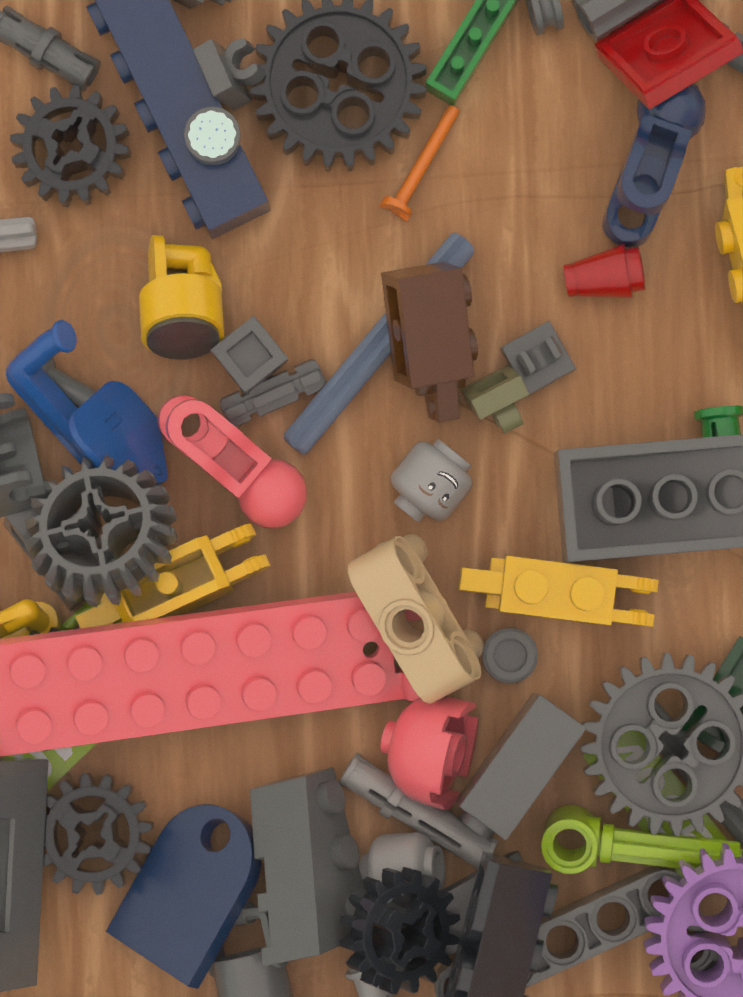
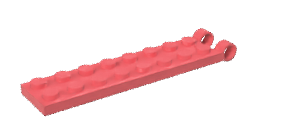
[0,592,422,757]

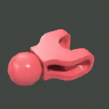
[157,395,307,529]

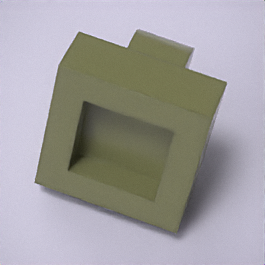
[460,364,529,434]

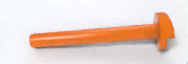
[379,105,460,222]

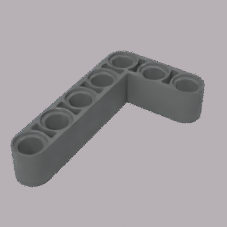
[434,866,719,997]

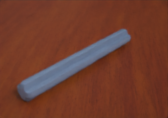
[284,233,475,455]

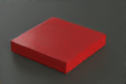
[594,0,743,110]

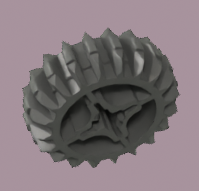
[24,455,178,607]

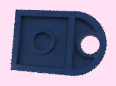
[106,804,262,989]

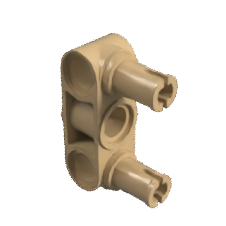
[348,534,484,704]

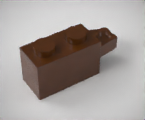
[381,262,478,422]

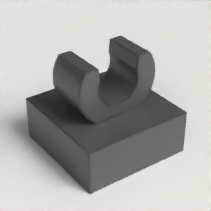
[193,38,266,110]
[210,316,289,395]
[500,321,576,397]

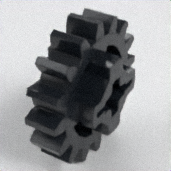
[10,85,131,207]
[43,772,154,895]
[339,867,461,995]

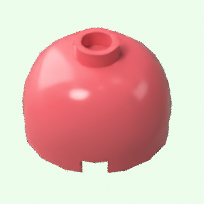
[380,696,478,810]

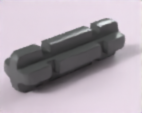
[220,359,326,427]

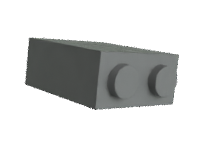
[457,693,586,841]

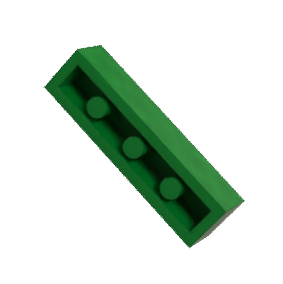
[425,0,519,106]

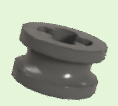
[525,0,564,35]

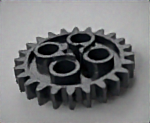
[250,0,427,172]

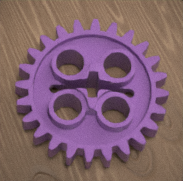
[644,843,743,997]

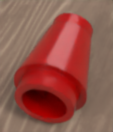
[563,244,646,298]

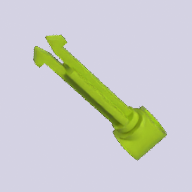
[541,805,743,874]

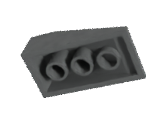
[554,434,743,563]

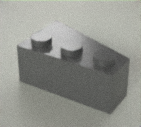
[250,767,367,966]

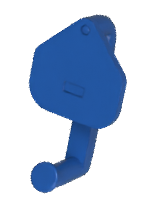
[6,320,168,486]

